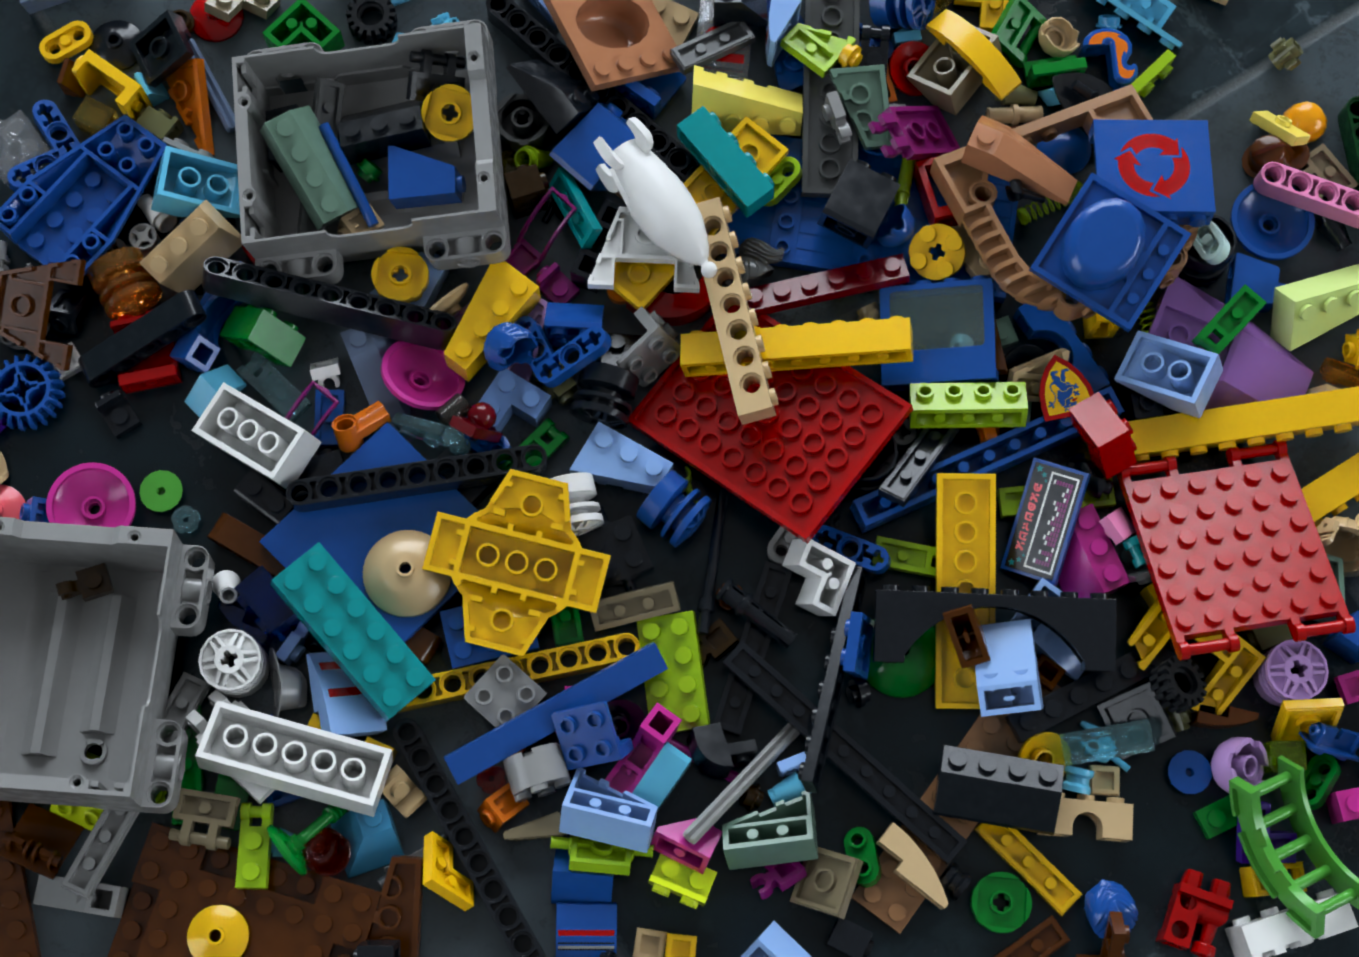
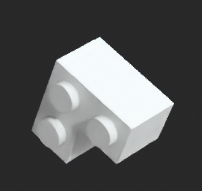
[782,539,856,616]

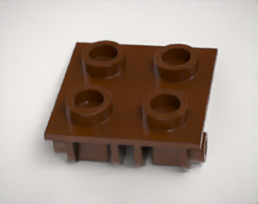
[0,803,84,880]

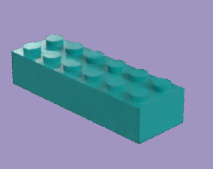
[271,542,436,722]

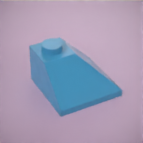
[330,799,405,879]

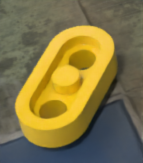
[39,20,94,64]

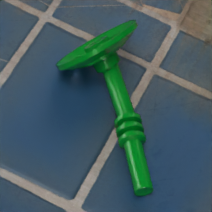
[267,805,347,876]

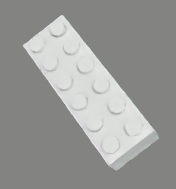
[195,700,393,817]

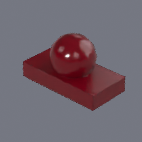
[449,402,503,443]

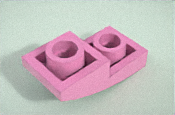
[1099,507,1136,545]

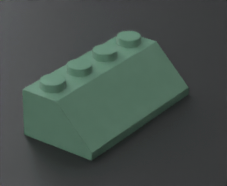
[259,105,358,230]

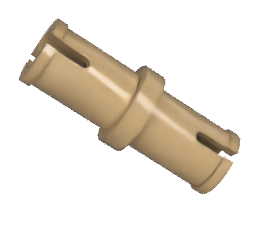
[985,104,1044,126]

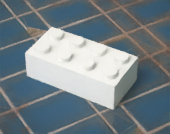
[191,382,322,489]

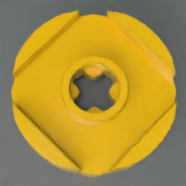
[421,84,474,142]
[909,224,967,281]
[371,247,429,303]

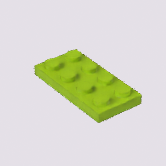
[636,610,710,733]

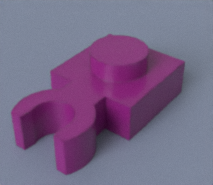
[750,862,807,900]

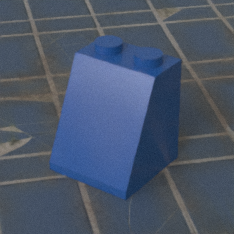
[549,103,635,191]

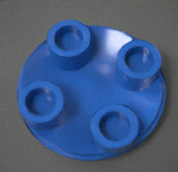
[1037,128,1091,174]

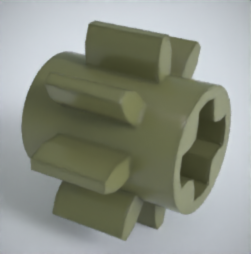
[1268,37,1303,71]

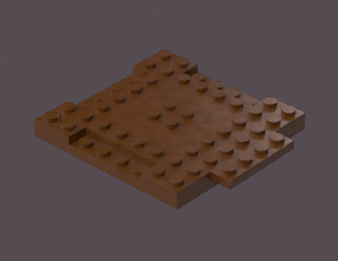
[107,822,381,957]

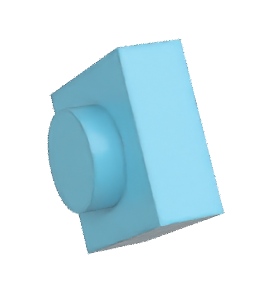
[891,29,922,50]

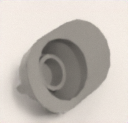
[269,648,307,717]

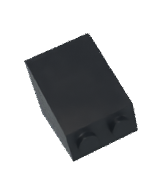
[817,159,901,249]

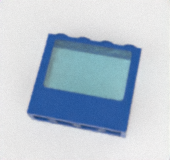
[879,275,1000,392]

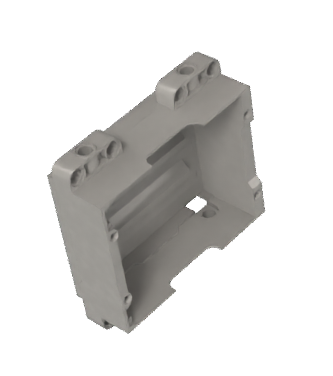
[232,19,511,284]
[0,517,215,814]

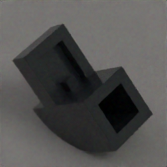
[687,723,758,778]

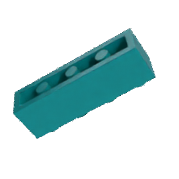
[677,106,775,218]

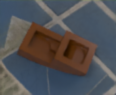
[1190,706,1259,729]

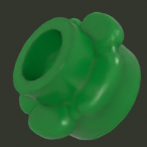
[357,158,383,183]

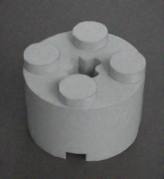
[503,743,572,803]

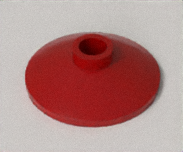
[190,0,244,42]
[889,41,929,96]

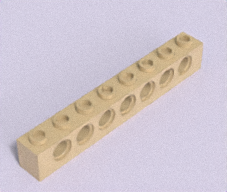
[696,197,779,425]

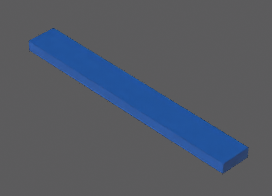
[443,642,668,785]

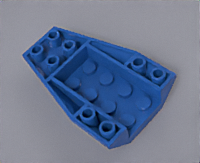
[0,114,167,275]

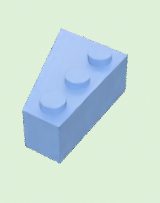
[569,421,673,494]
[559,768,658,853]

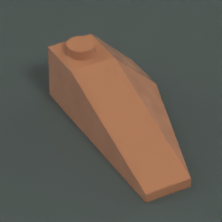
[961,115,1078,206]

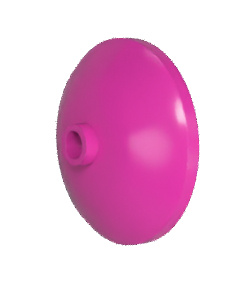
[381,341,465,410]
[46,462,136,527]

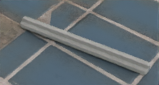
[683,723,800,845]

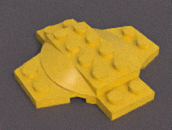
[422,469,611,657]

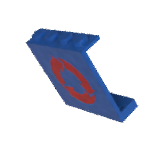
[1088,119,1216,228]

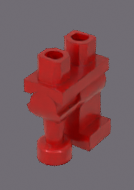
[1155,869,1234,957]

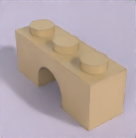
[1037,793,1134,843]

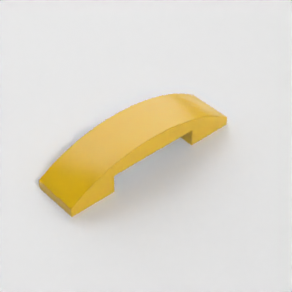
[926,9,1022,100]

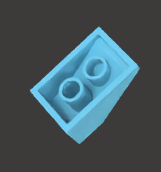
[151,146,240,218]

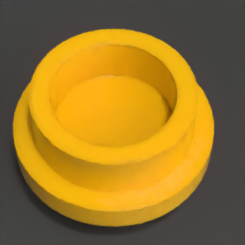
[838,44,863,68]

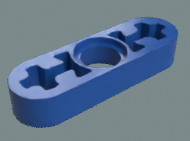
[812,525,891,574]

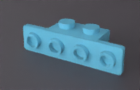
[1096,0,1183,50]

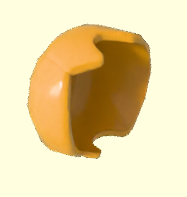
[1283,101,1327,143]

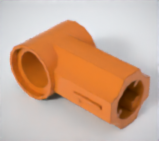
[332,401,391,453]

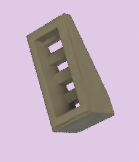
[503,811,568,842]

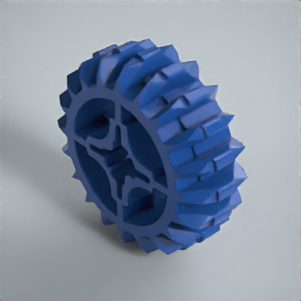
[0,354,66,431]

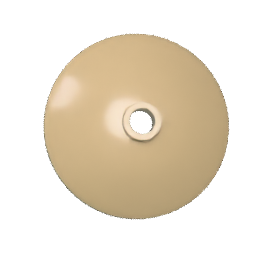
[363,530,452,618]

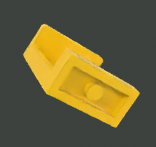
[72,49,154,121]

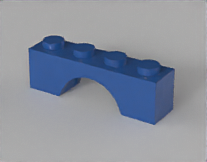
[169,261,244,373]
[1013,304,1110,393]

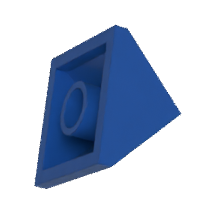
[551,849,614,904]

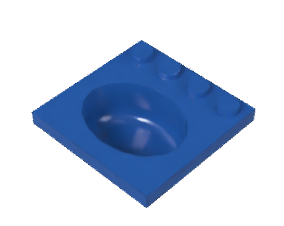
[1029,172,1192,332]

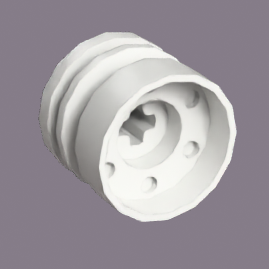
[550,472,604,536]
[198,629,270,698]

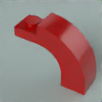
[626,276,723,326]

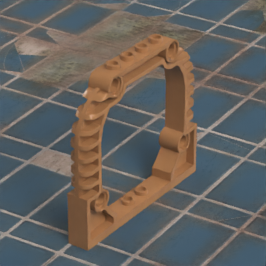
[930,84,1199,321]

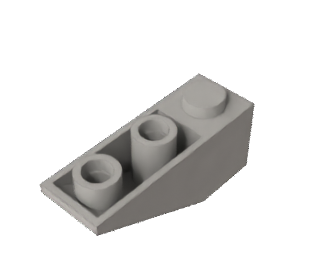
[33,874,129,918]

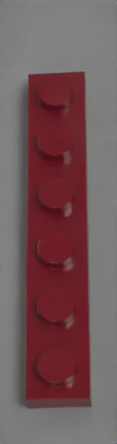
[747,253,910,316]

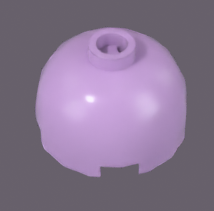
[1211,737,1269,793]

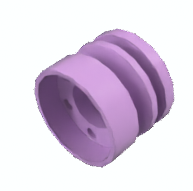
[1252,639,1329,707]

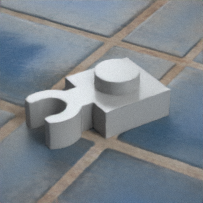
[822,91,852,145]

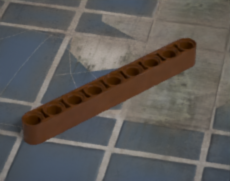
[207,512,443,666]

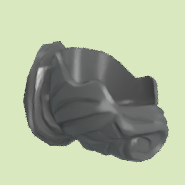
[723,237,785,288]

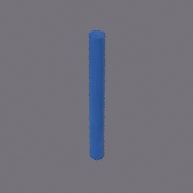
[319,122,379,228]

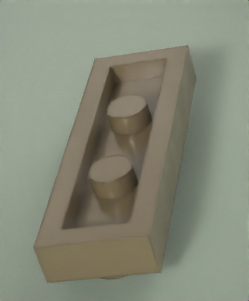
[590,581,681,632]

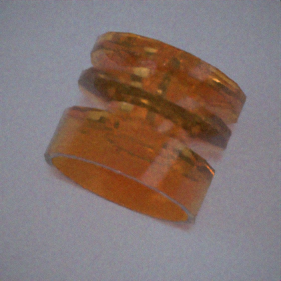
[86,247,163,320]

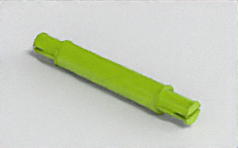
[894,158,916,206]

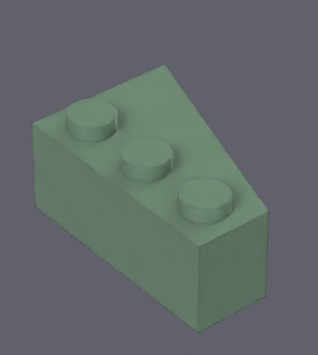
[722,790,819,870]

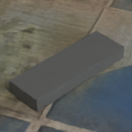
[670,22,755,75]

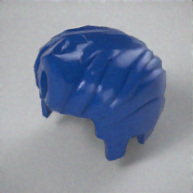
[483,322,538,371]
[1084,879,1139,939]

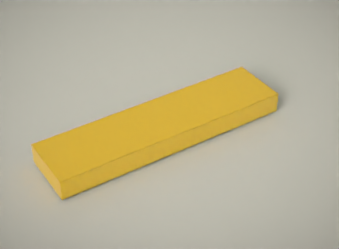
[974,823,1082,916]

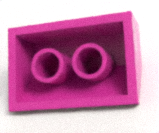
[1058,503,1131,598]

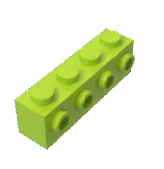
[908,381,1028,428]

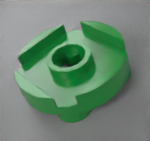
[970,872,1032,933]

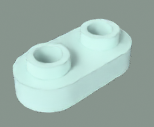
[1193,221,1230,265]

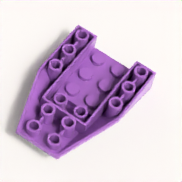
[1148,277,1314,410]

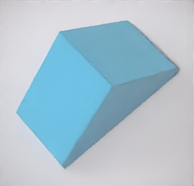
[184,364,247,418]

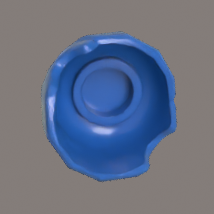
[876,204,916,247]

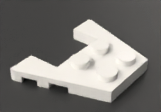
[588,206,700,293]

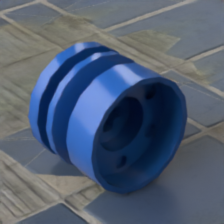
[869,0,935,30]
[636,470,712,548]

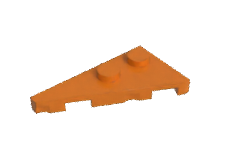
[166,58,215,156]

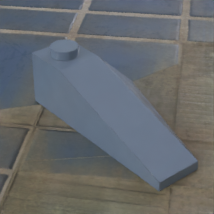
[340,329,412,436]

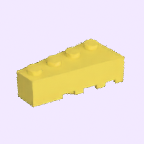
[691,65,803,136]

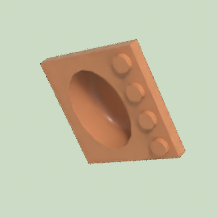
[543,0,680,91]

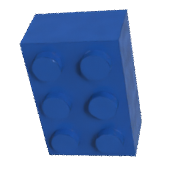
[440,606,540,670]

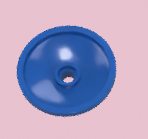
[1230,180,1315,261]

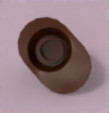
[1242,135,1310,179]

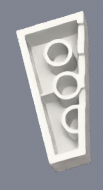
[1225,888,1358,957]

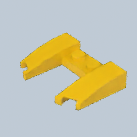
[1127,598,1266,715]

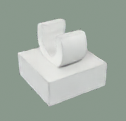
[310,357,341,388]

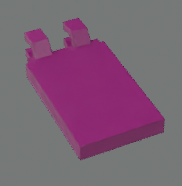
[868,106,960,160]

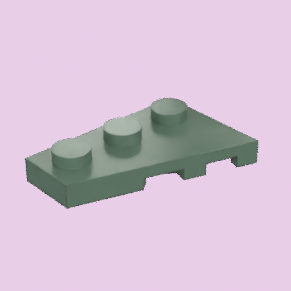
[828,64,892,150]

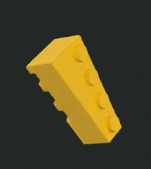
[444,261,541,382]

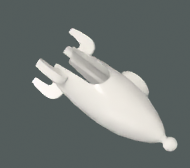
[593,117,717,278]

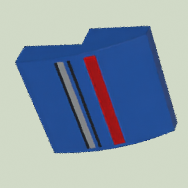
[556,902,617,957]

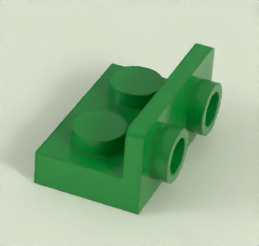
[1023,55,1088,89]

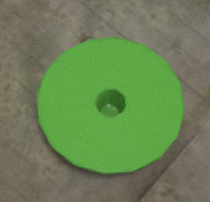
[139,470,183,512]

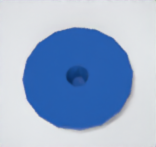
[1168,750,1212,794]

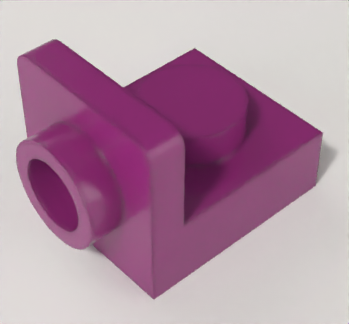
[536,262,580,303]

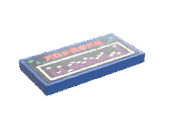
[1000,457,1091,585]

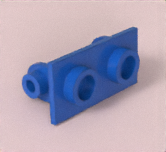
[1298,722,1359,762]

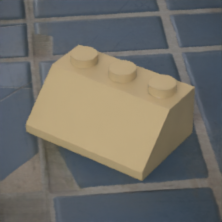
[139,200,242,293]

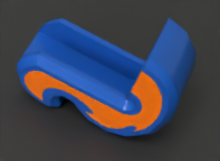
[1079,28,1138,91]

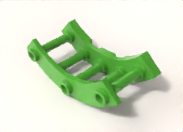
[1229,755,1359,939]

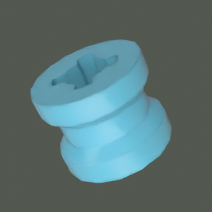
[1062,765,1095,795]

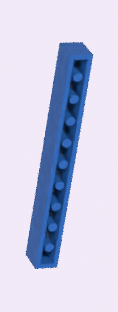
[850,386,1124,534]

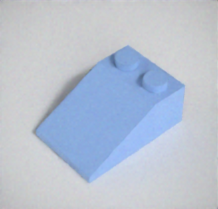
[1114,330,1223,419]

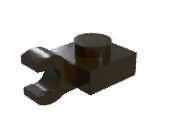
[55,563,114,602]

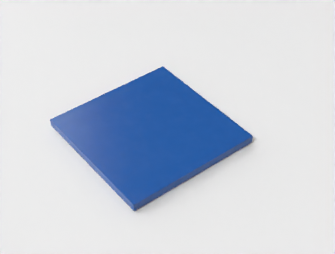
[259,422,478,643]

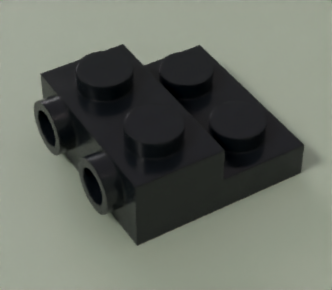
[129,9,195,88]

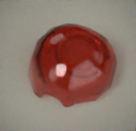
[302,827,351,876]

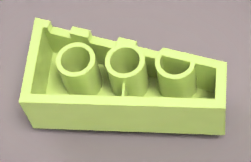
[1270,264,1359,351]

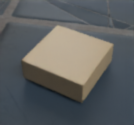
[1088,765,1120,797]
[633,927,667,957]

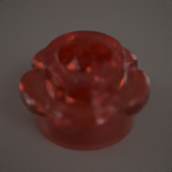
[476,766,506,794]

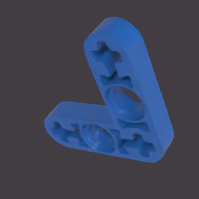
[7,100,80,192]
[515,316,612,388]

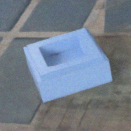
[776,752,806,778]

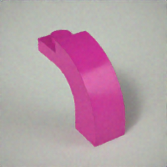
[605,702,682,793]

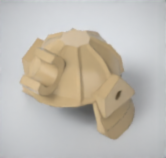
[1316,513,1359,577]

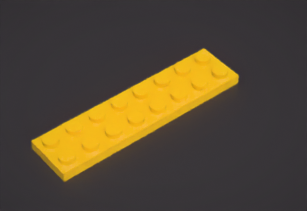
[614,116,789,310]
[935,473,996,709]

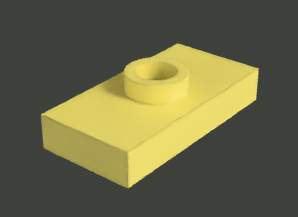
[1250,110,1311,146]

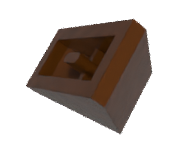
[943,604,991,669]

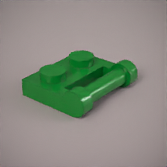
[991,0,1047,68]

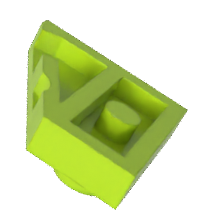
[780,23,856,78]

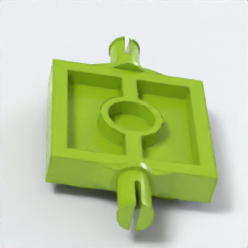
[550,835,654,876]

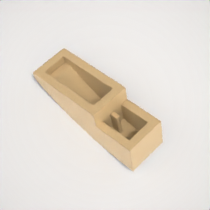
[876,822,949,910]

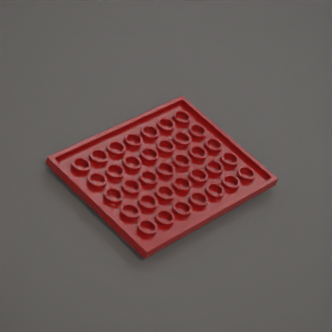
[628,305,913,544]

